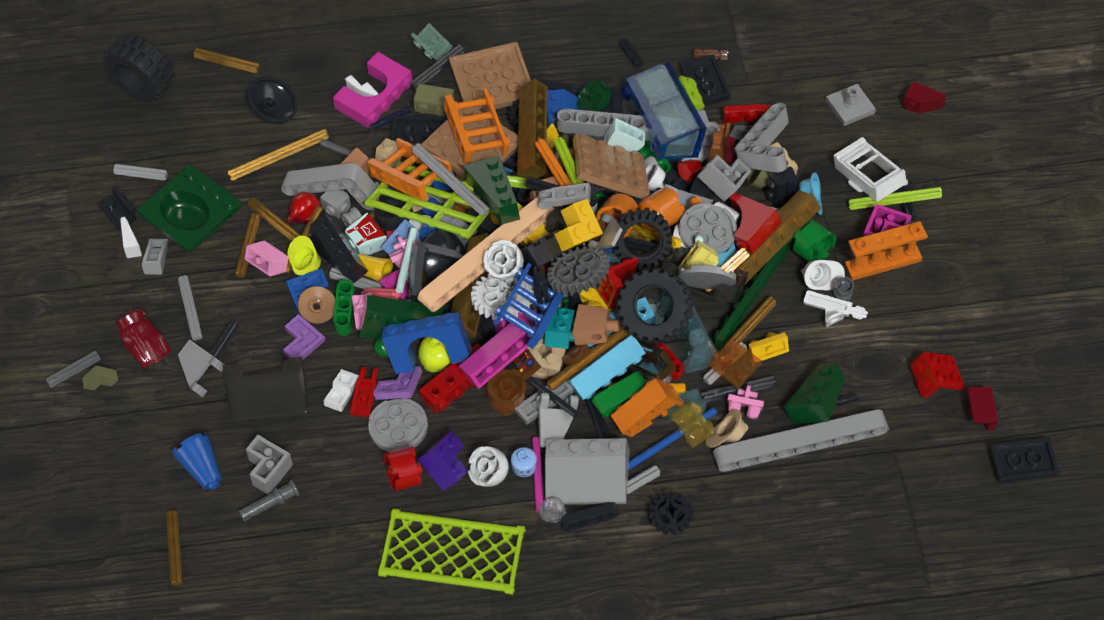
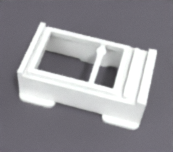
[834,137,908,202]

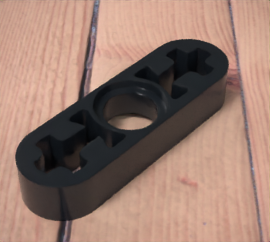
[560,502,619,531]

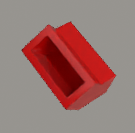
[678,159,703,182]

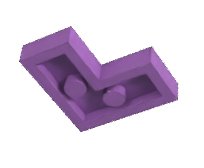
[283,314,325,365]
[373,366,422,400]

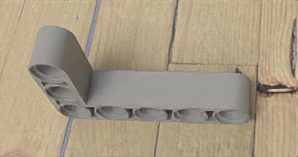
[735,103,789,172]
[281,163,380,210]

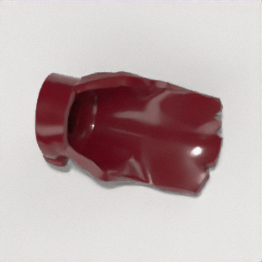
[115,308,171,368]

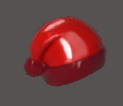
[286,192,322,225]

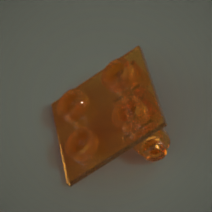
[708,338,762,389]

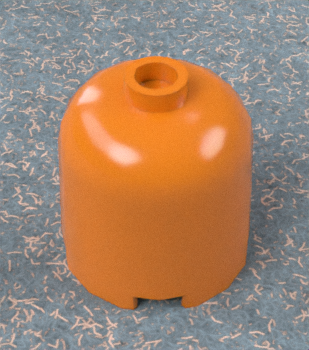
[638,188,685,232]
[596,193,638,238]

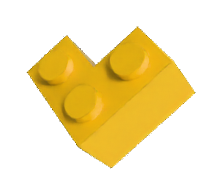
[554,199,603,252]

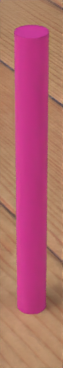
[532,437,544,512]

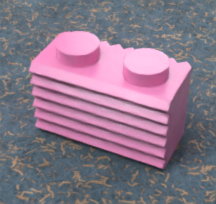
[245,240,289,277]

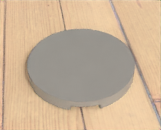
[679,202,737,255]
[677,265,736,289]
[368,398,428,452]

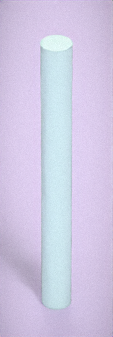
[395,228,417,293]

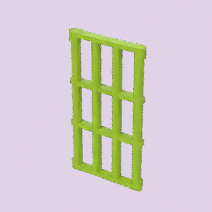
[365,161,490,239]

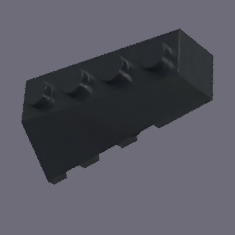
[308,213,368,283]

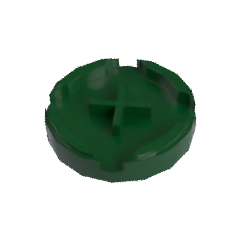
[577,80,611,112]

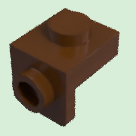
[562,345,591,366]

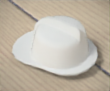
[644,156,665,191]
[801,260,845,290]

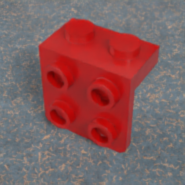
[910,352,965,398]

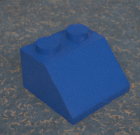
[547,89,581,132]

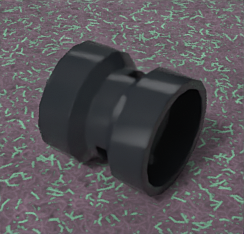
[663,169,688,191]

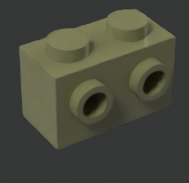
[413,84,455,117]

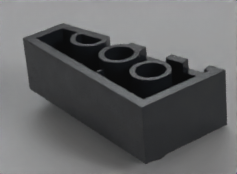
[520,224,589,272]

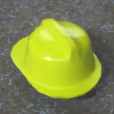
[287,236,321,275]

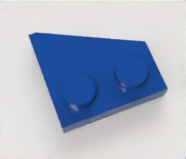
[286,268,329,315]

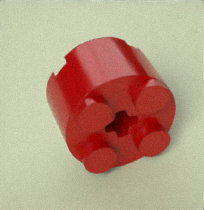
[384,446,422,492]

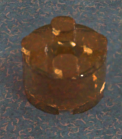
[487,368,527,415]

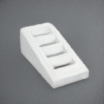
[120,217,142,258]

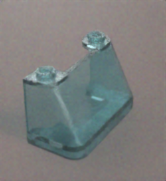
[656,289,719,373]

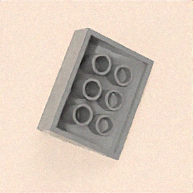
[545,438,630,505]

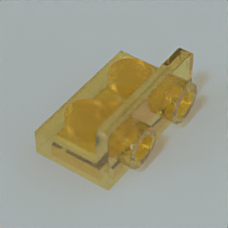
[670,401,715,448]

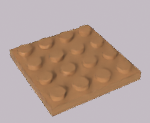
[449,42,531,112]
[421,107,518,179]
[573,133,650,199]

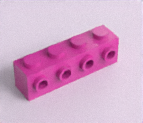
[459,316,531,389]

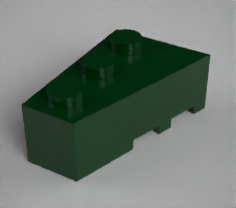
[784,362,845,424]

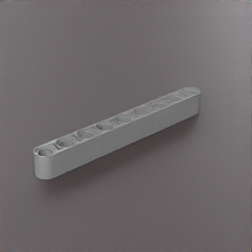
[557,109,720,146]
[713,410,889,472]

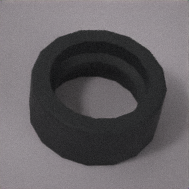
[374,197,412,230]

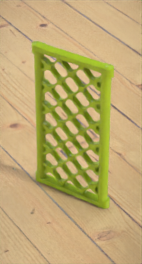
[378,509,526,595]

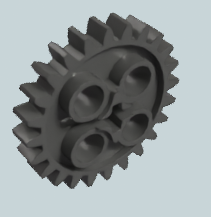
[547,246,610,296]

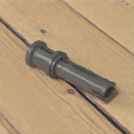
[238,479,300,522]

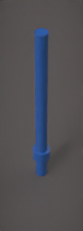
[628,407,717,471]

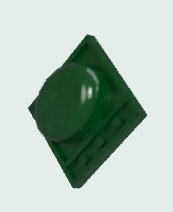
[136,164,243,254]

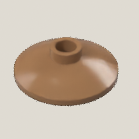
[298,286,335,324]

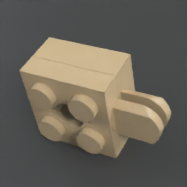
[528,331,569,380]

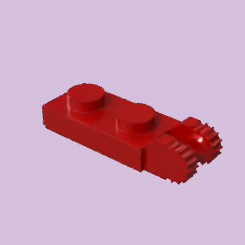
[722,104,772,123]
[350,367,379,418]

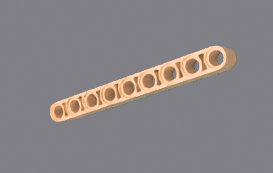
[417,197,554,312]

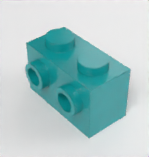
[545,308,575,349]

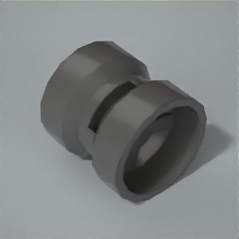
[833,277,854,302]

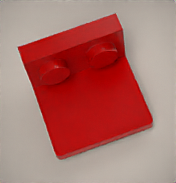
[597,257,639,309]

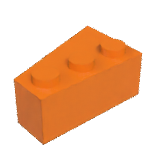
[611,378,684,437]

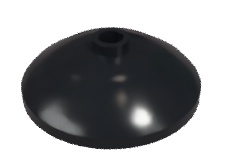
[246,76,298,124]
[423,230,466,282]

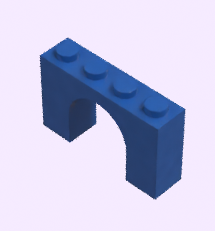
[382,312,472,375]

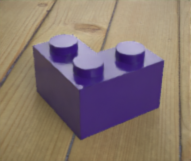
[418,430,467,491]

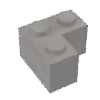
[697,155,751,201]
[246,435,293,495]

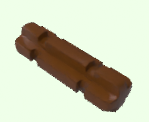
[693,48,728,60]

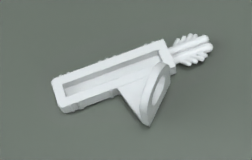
[804,290,868,327]

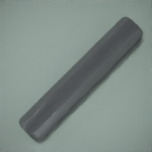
[46,351,100,387]

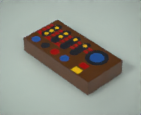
[513,348,542,379]

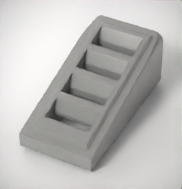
[142,239,168,274]

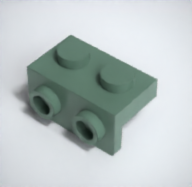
[411,23,453,60]

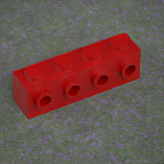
[419,343,481,414]

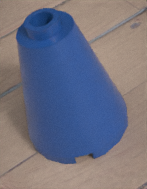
[172,433,222,491]

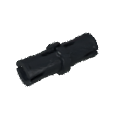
[532,265,550,304]

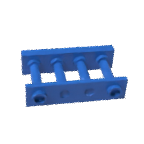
[493,263,564,349]

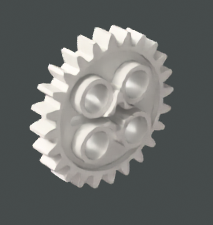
[471,273,534,321]

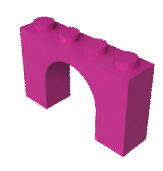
[333,52,412,128]

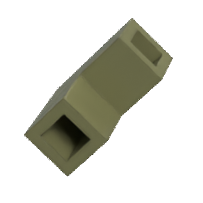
[82,366,118,390]

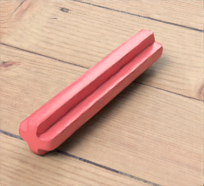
[361,288,401,299]

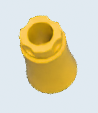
[358,254,393,282]

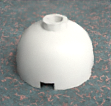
[483,240,524,280]
[468,446,509,487]

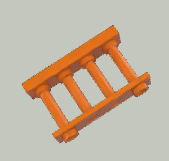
[444,88,510,163]
[367,138,452,201]
[844,221,928,281]

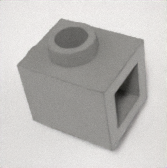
[320,190,351,219]

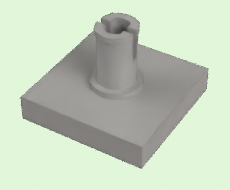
[826,84,876,126]

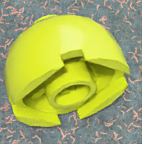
[418,337,452,373]

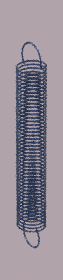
[368,105,414,131]

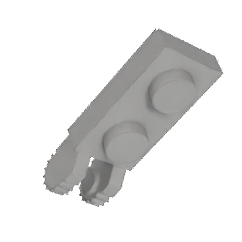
[538,183,591,210]

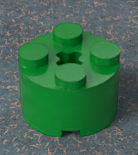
[793,220,836,262]

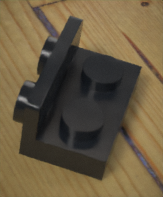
[98,186,137,231]

